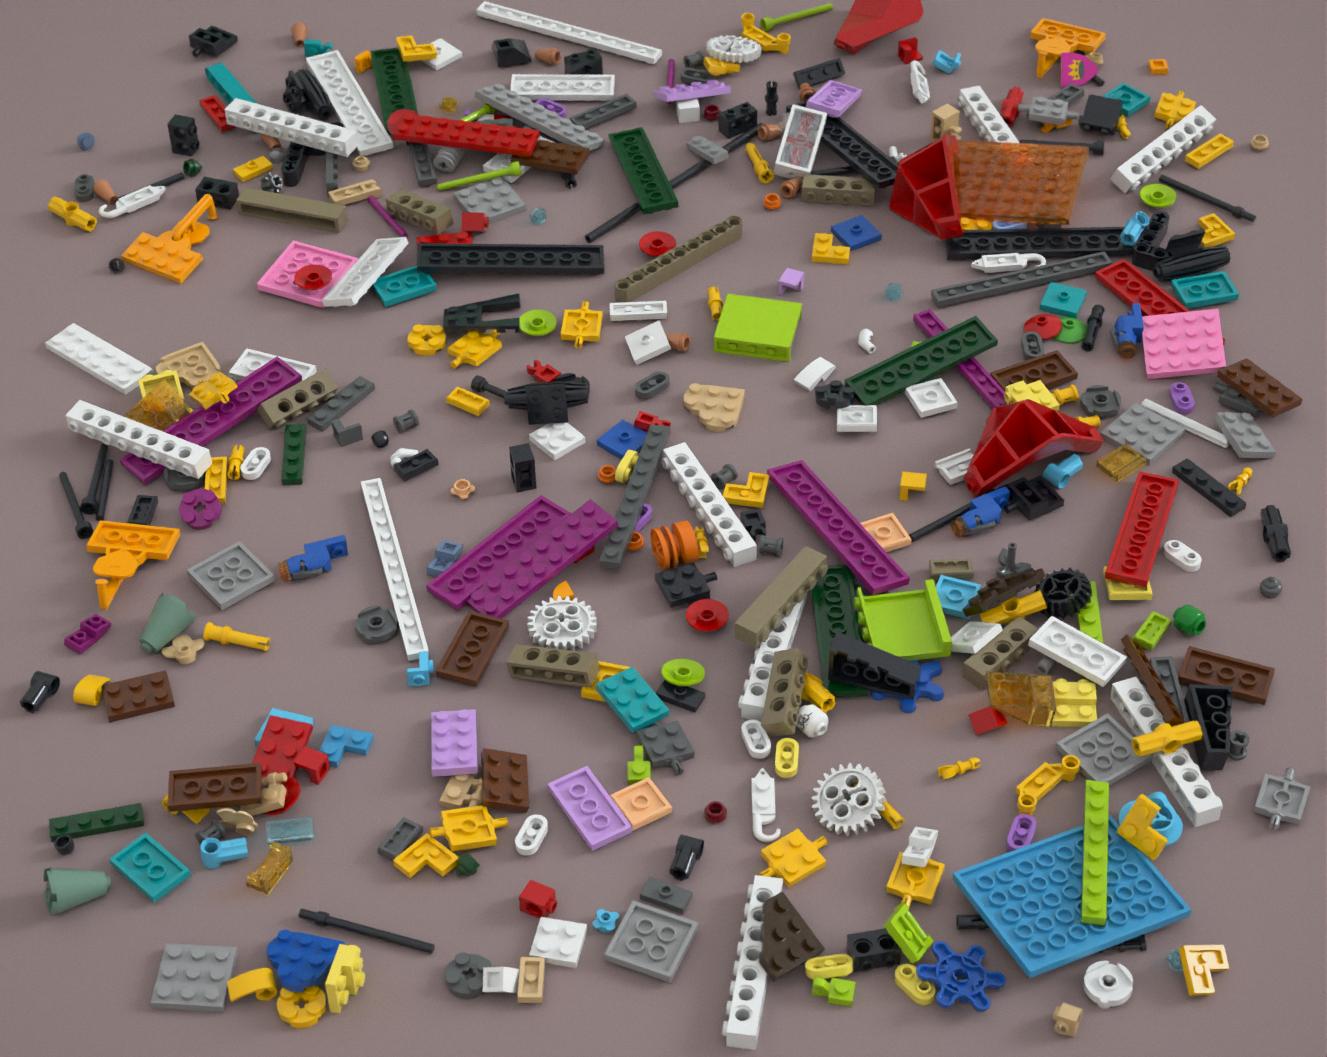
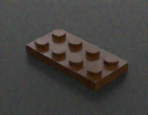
[510,140,590,174]
[990,350,1078,391]
[1217,358,1302,418]
[436,611,509,687]
[1178,646,1275,705]
[168,763,262,812]

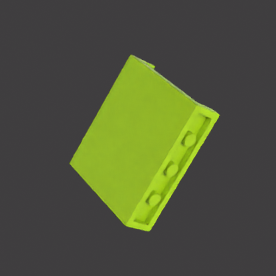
[714,294,802,362]
[854,579,952,661]

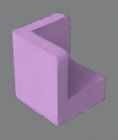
[778,268,804,296]

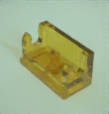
[246,842,293,895]

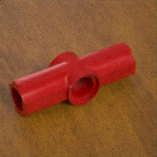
[1000,87,1024,127]

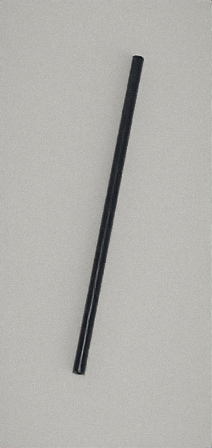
[585,123,763,243]

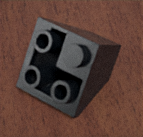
[492,38,532,67]

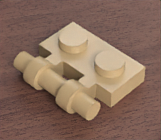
[240,772,287,816]
[439,774,482,809]

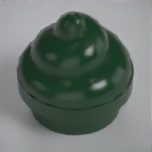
[183,159,203,177]
[456,852,480,876]

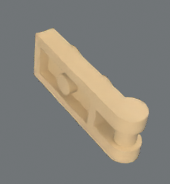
[328,179,382,205]

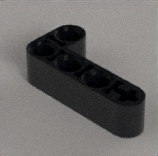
[281,142,326,187]
[1131,211,1170,271]

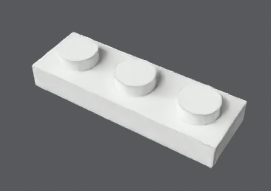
[610,301,667,321]

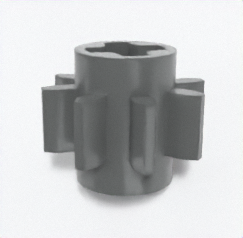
[260,172,283,193]

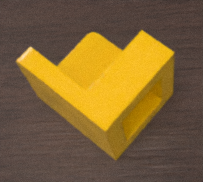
[899,471,927,501]

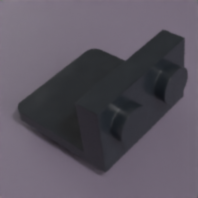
[1078,95,1123,135]

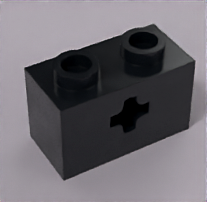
[564,49,603,75]

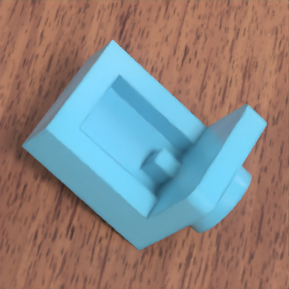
[932,50,961,74]
[407,651,434,686]

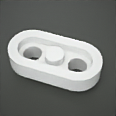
[240,447,271,480]
[1163,540,1202,572]
[741,720,771,759]
[515,815,548,856]

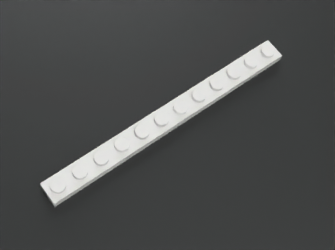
[476,1,662,64]
[361,478,429,661]

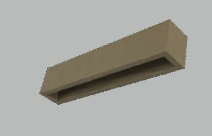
[236,187,347,233]
[735,546,828,648]

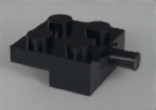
[189,25,238,58]
[1004,476,1064,520]
[655,562,717,608]

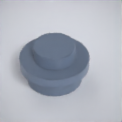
[77,132,95,150]

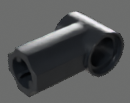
[20,671,60,713]
[670,834,704,881]

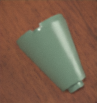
[139,593,196,654]
[43,868,111,915]

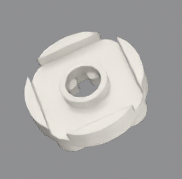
[1083,961,1133,1009]

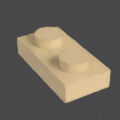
[518,957,545,1003]

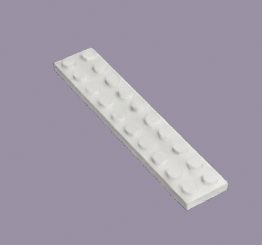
[306,50,394,156]

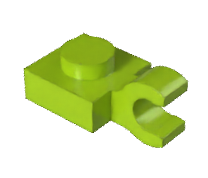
[628,746,651,785]
[812,977,856,1007]

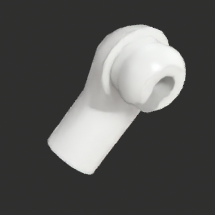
[888,146,907,164]
[858,329,876,354]
[390,448,418,467]

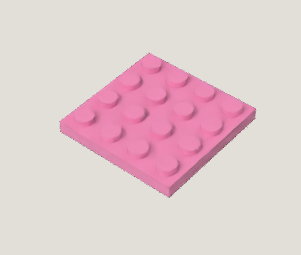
[257,241,358,308]
[1142,309,1226,379]

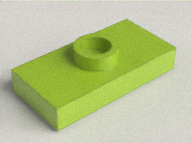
[1133,611,1172,651]

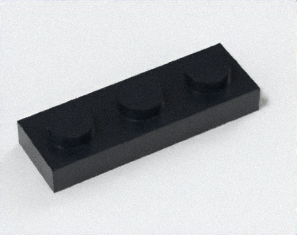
[793,58,846,89]

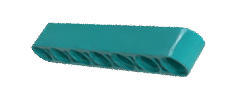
[205,62,258,134]

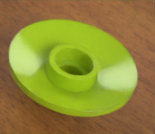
[1140,184,1177,208]
[519,309,556,336]
[661,659,705,686]

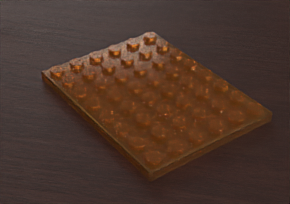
[954,140,1089,225]

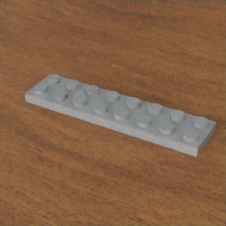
[475,84,605,151]

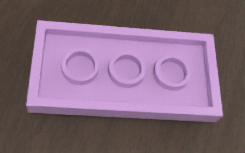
[653,80,731,102]
[806,80,862,118]
[431,709,478,777]
[547,766,632,851]

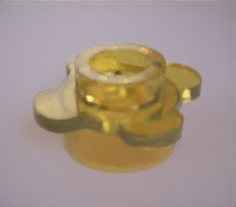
[439,97,459,113]

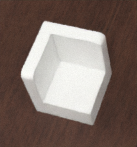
[676,98,700,123]
[483,967,520,994]

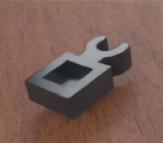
[740,509,766,541]

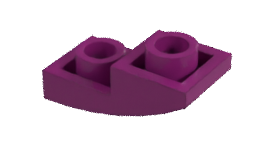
[64,614,111,654]

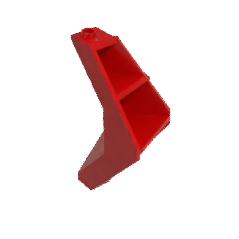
[833,0,924,54]
[889,135,964,240]
[964,399,1104,498]

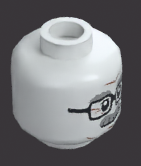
[796,704,828,738]

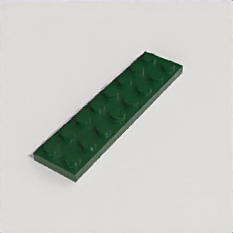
[370,47,418,135]
[608,127,679,215]
[845,316,998,406]
[811,565,869,698]

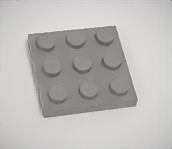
[453,177,526,223]
[1100,403,1185,466]
[187,541,275,610]
[1056,714,1153,786]
[604,901,699,983]
[151,943,238,1013]

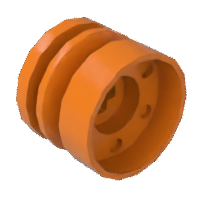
[650,520,699,571]

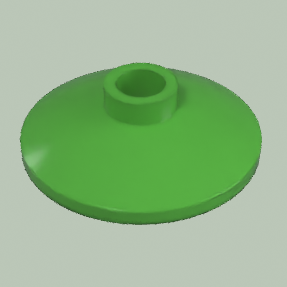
[1053,317,1087,344]

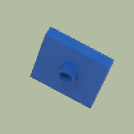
[831,215,882,251]
[597,419,647,459]

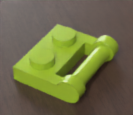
[884,902,934,964]

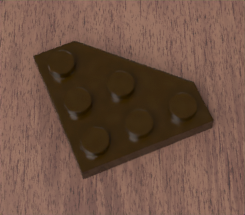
[962,568,1046,617]
[759,891,825,982]

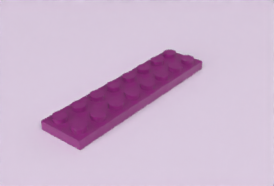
[426,495,571,611]
[466,499,619,619]

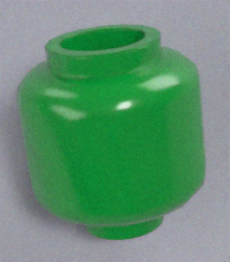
[1173,605,1206,636]

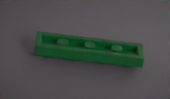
[281,424,306,485]
[49,803,144,842]

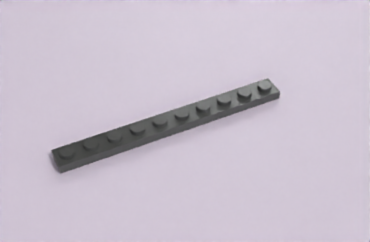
[931,252,1112,307]
[599,425,671,569]

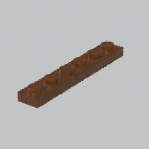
[1121,634,1185,727]

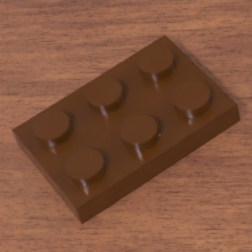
[101,670,175,722]
[481,748,529,813]

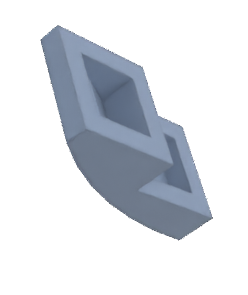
[427,540,463,577]

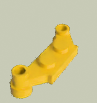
[741,13,791,54]
[1016,755,1080,816]

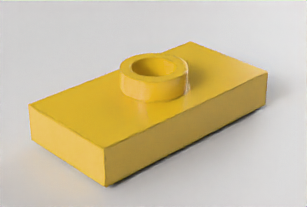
[233,156,273,182]
[446,387,490,416]

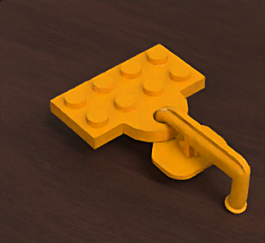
[1030,18,1106,79]
[121,194,218,284]
[86,521,180,610]

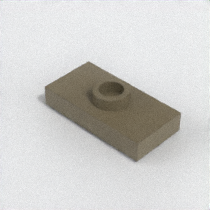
[929,558,974,580]

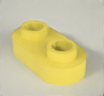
[615,449,638,484]
[775,738,799,778]
[805,954,853,980]
[894,964,936,1005]

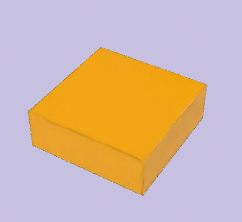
[354,50,372,74]
[1148,59,1169,75]

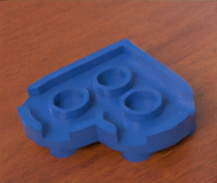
[266,929,345,992]

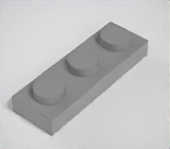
[686,136,729,164]

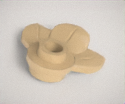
[1072,52,1104,66]
[161,635,204,664]
[217,808,258,836]

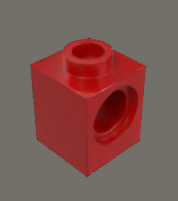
[462,212,489,232]
[519,879,558,919]

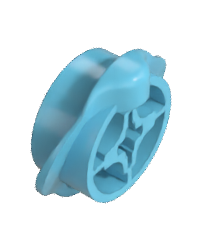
[1118,792,1183,855]

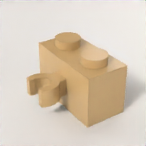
[930,103,962,142]

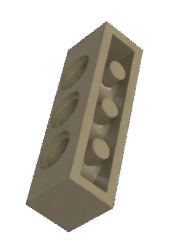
[802,174,876,207]
[385,189,454,234]
[257,368,338,430]
[962,616,1039,690]
[506,644,600,688]
[761,648,808,737]

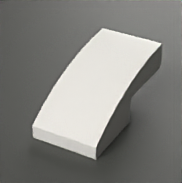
[794,357,836,392]
[902,827,938,868]

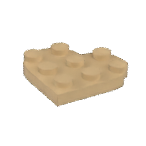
[155,342,221,390]
[684,383,745,432]

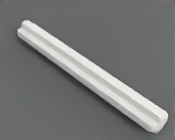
[1141,399,1230,448]

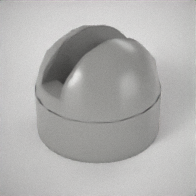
[269,148,284,163]

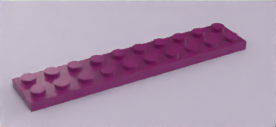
[120,356,302,485]
[767,460,910,595]

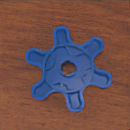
[870,660,944,713]
[916,941,1006,1013]

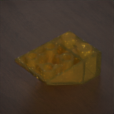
[123,379,194,431]
[986,671,1056,727]

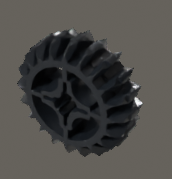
[1034,567,1092,620]

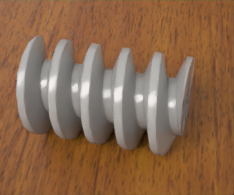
[433,146,465,173]

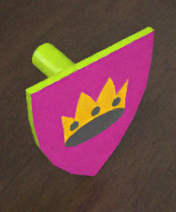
[1060,53,1099,88]

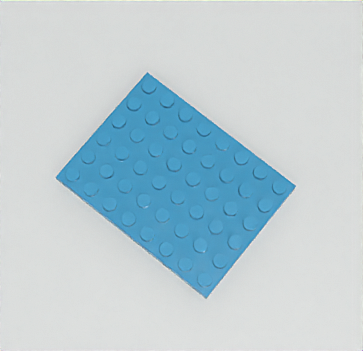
[952,815,1191,978]

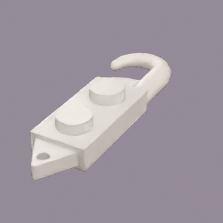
[910,60,930,104]
[99,185,165,218]
[971,253,1046,273]
[751,768,780,842]

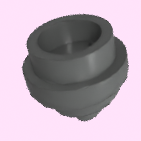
[1260,577,1282,598]

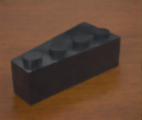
[828,632,921,700]
[1184,684,1233,770]

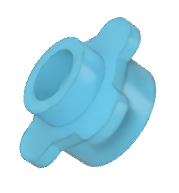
[592,909,619,933]

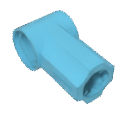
[1120,211,1149,246]
[1043,454,1083,489]
[200,837,248,869]

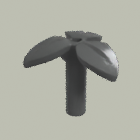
[996,542,1031,577]

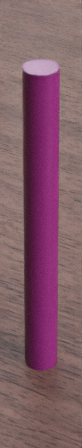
[666,59,675,104]
[367,196,408,238]

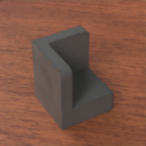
[331,418,363,447]

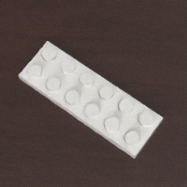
[510,74,615,101]
[321,237,408,307]
[45,323,154,395]

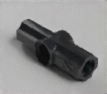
[1260,505,1291,562]

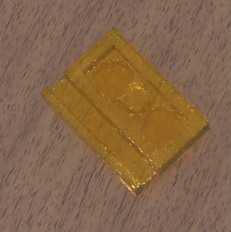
[1096,443,1147,482]

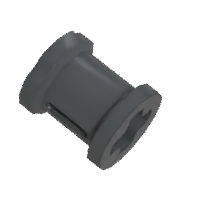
[683,51,705,68]
[393,409,419,433]
[711,464,738,489]
[759,535,784,557]
[1228,730,1250,761]
[195,820,227,845]

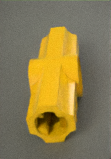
[48,196,97,232]
[980,590,1047,625]
[801,672,836,713]
[1131,721,1203,757]

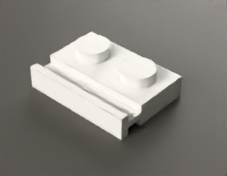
[935,448,974,485]

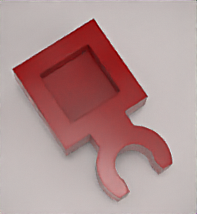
[526,360,561,383]
[634,411,671,431]

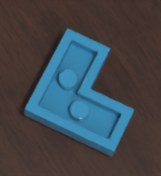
[319,725,374,768]

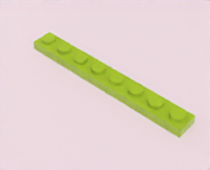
[1081,780,1109,925]

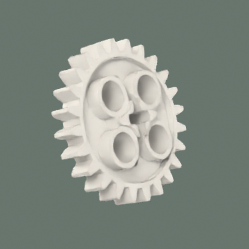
[706,35,761,63]
[527,596,597,651]
[811,763,887,836]

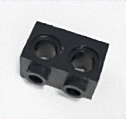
[719,102,757,139]
[167,114,200,157]
[195,177,239,210]
[509,443,537,493]
[846,928,901,972]

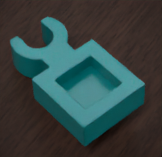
[304,40,334,58]

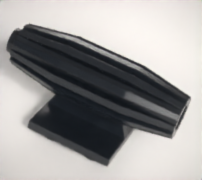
[283,69,333,120]
[1153,229,1231,281]
[504,381,588,425]

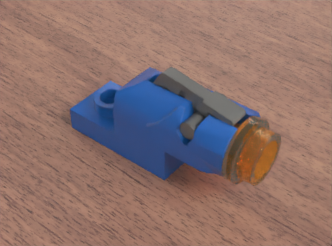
[1110,303,1144,359]
[951,487,1010,537]
[278,535,348,581]

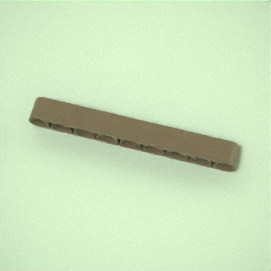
[615,216,742,303]

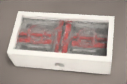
[774,104,827,179]

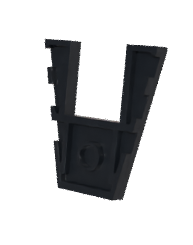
[443,293,520,333]

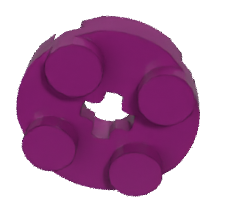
[179,489,222,530]

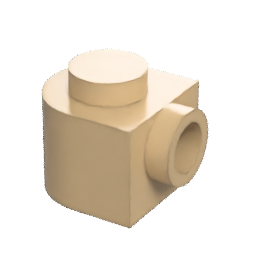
[1053,1002,1083,1037]

